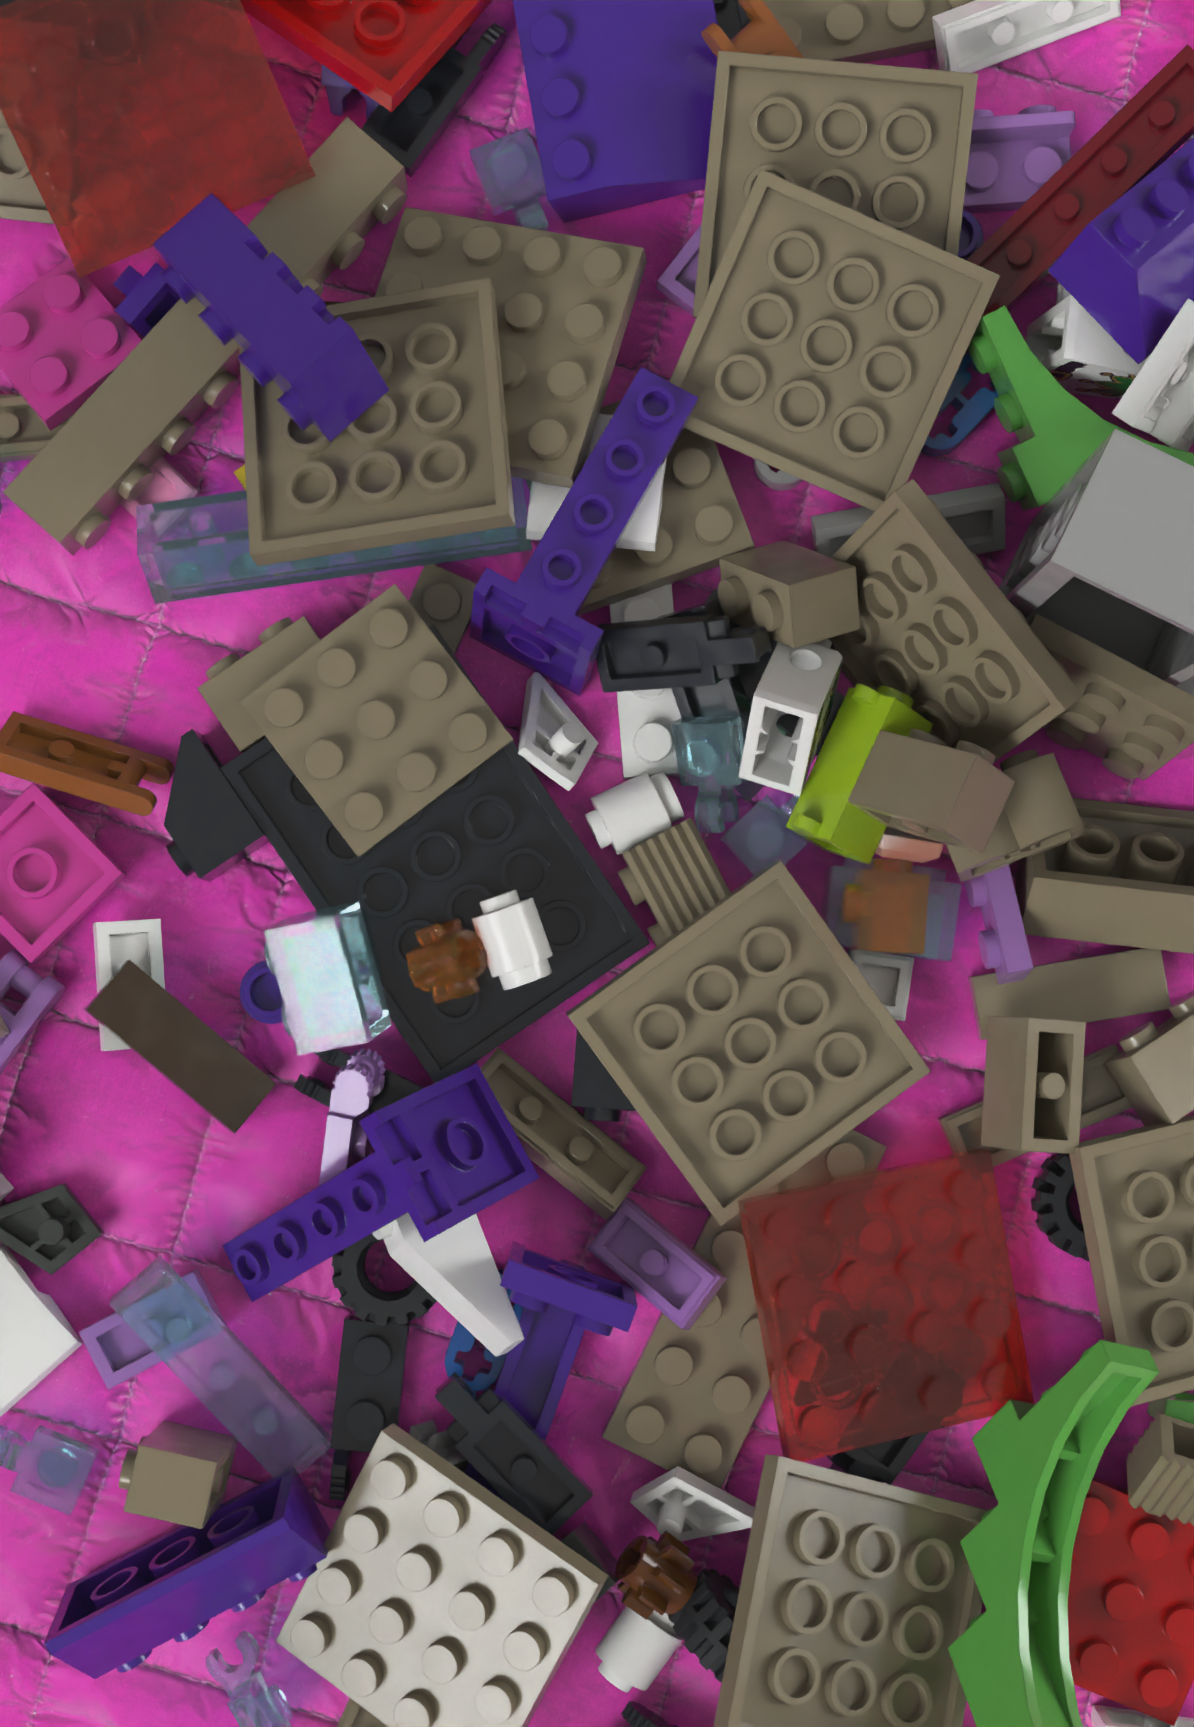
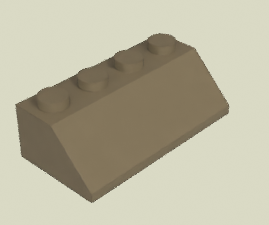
[1015,798,1194,954]

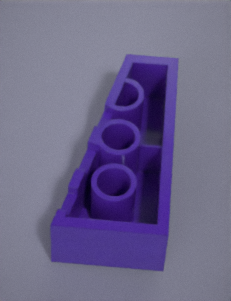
[153,193,389,442]

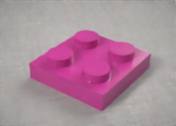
[0,256,142,431]
[0,783,127,964]

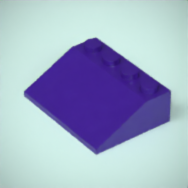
[512,0,718,223]

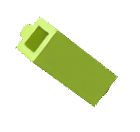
[786,684,933,865]

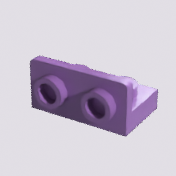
[963,105,1076,213]

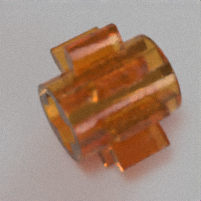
[406,919,488,1004]

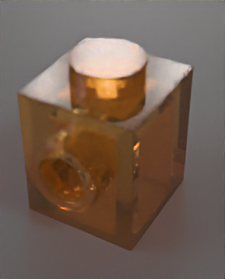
[842,859,930,955]

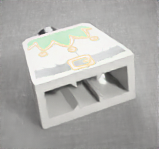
[1026,294,1151,398]
[738,639,843,796]

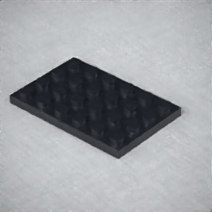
[220,624,649,1083]

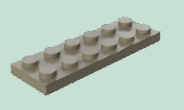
[602,1129,887,1489]

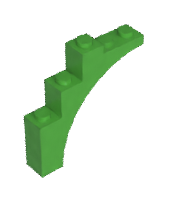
[968,306,1194,511]
[948,1339,1159,1727]

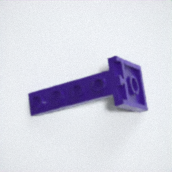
[470,367,698,696]
[222,1063,540,1302]
[465,1241,637,1505]

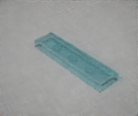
[109,1255,331,1477]

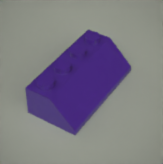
[1048,138,1194,365]
[44,1466,331,1679]

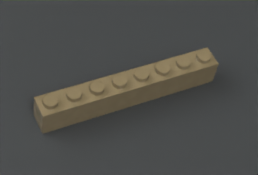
[3,117,408,556]

